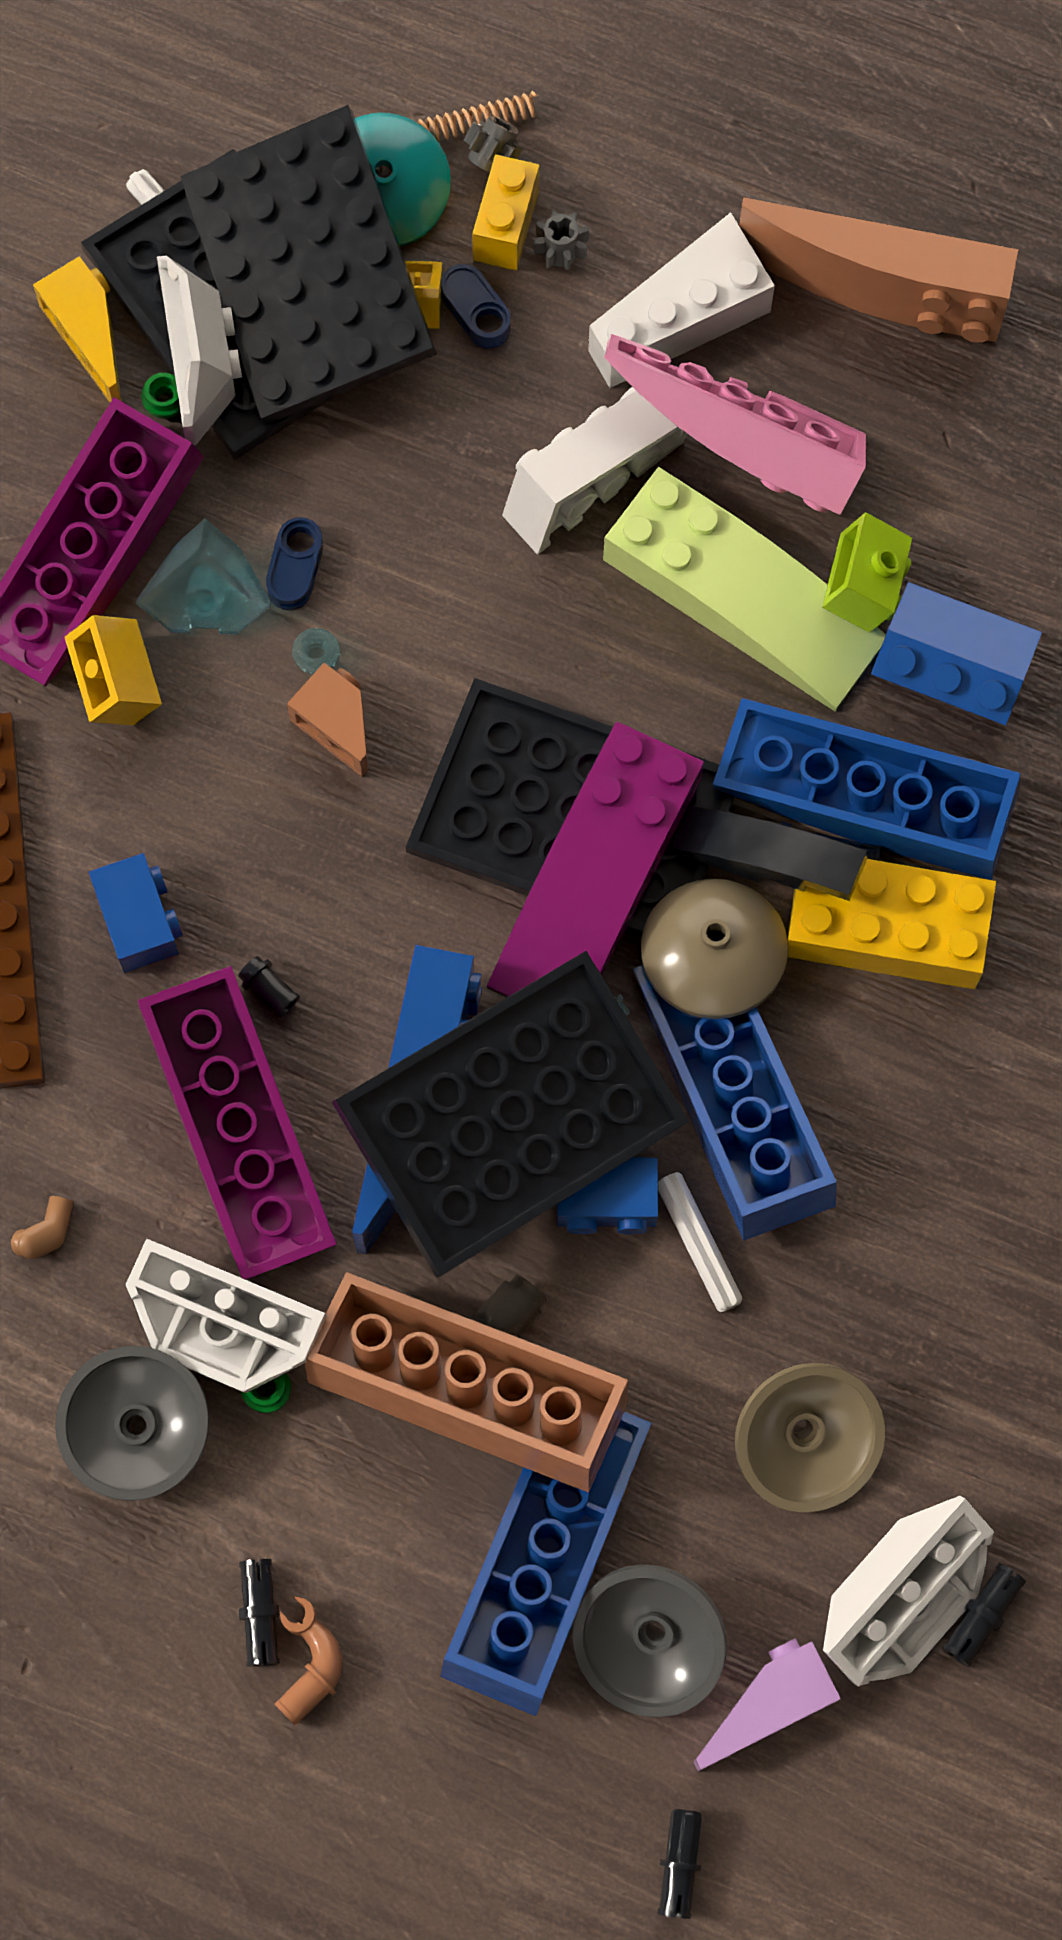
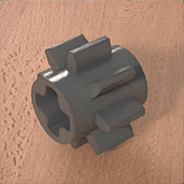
[463,115,523,172]
[533,211,589,271]

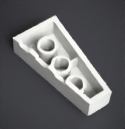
[502,387,687,555]

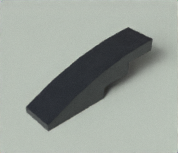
[670,806,868,901]

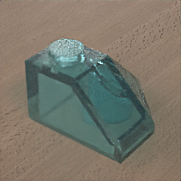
[136,518,271,634]

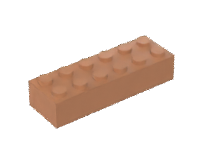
[305,1272,628,1493]

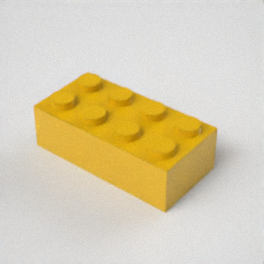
[787,859,996,990]

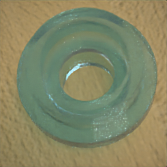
[292,628,340,674]

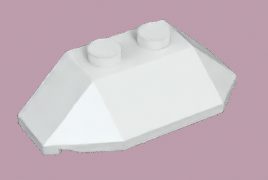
[157,256,242,445]
[126,1238,327,1393]
[823,1496,994,1686]

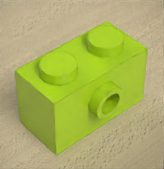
[822,512,912,633]

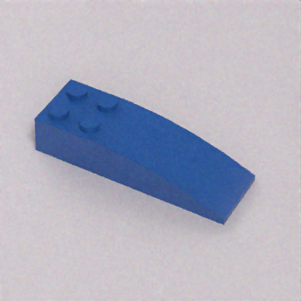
[713,698,1021,880]
[633,936,836,1241]
[352,945,482,1255]
[440,1412,651,1716]

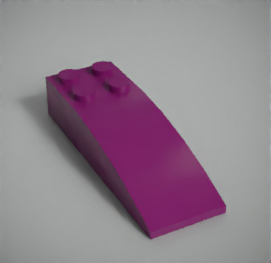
[0,397,204,687]
[487,721,704,998]
[137,966,336,1280]

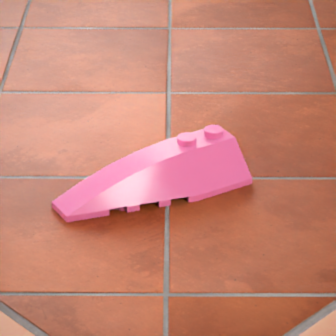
[604,334,866,515]

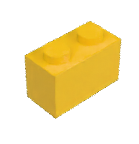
[472,154,539,271]
[65,615,162,725]

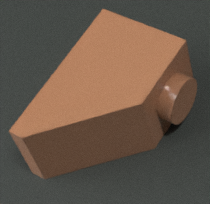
[287,662,368,777]

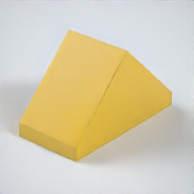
[405,261,442,329]

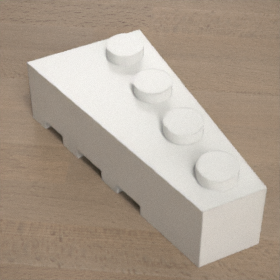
[588,212,775,388]

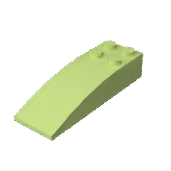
[603,467,886,712]

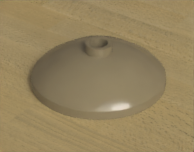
[641,879,788,1019]
[735,1363,885,1512]

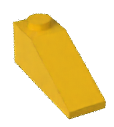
[33,256,121,402]

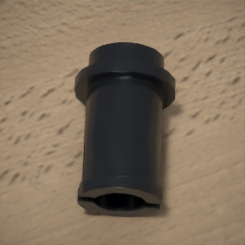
[238,956,300,1018]

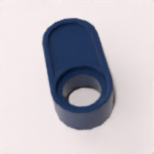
[441,264,510,348]
[266,517,323,610]

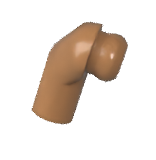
[11,1196,74,1259]

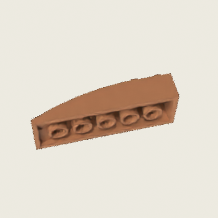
[739,198,1018,343]

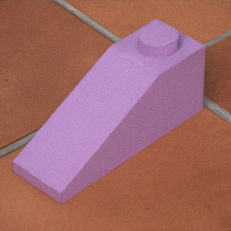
[693,1639,841,1772]

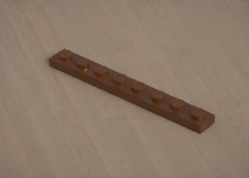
[0,712,45,1088]

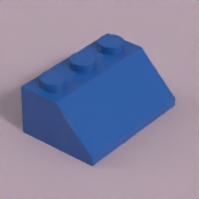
[871,582,1042,725]

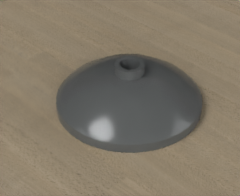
[55,1346,210,1501]
[573,1565,727,1717]

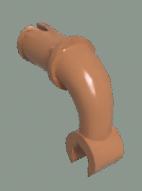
[275,1597,343,1726]

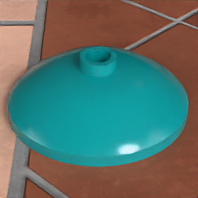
[355,113,451,247]

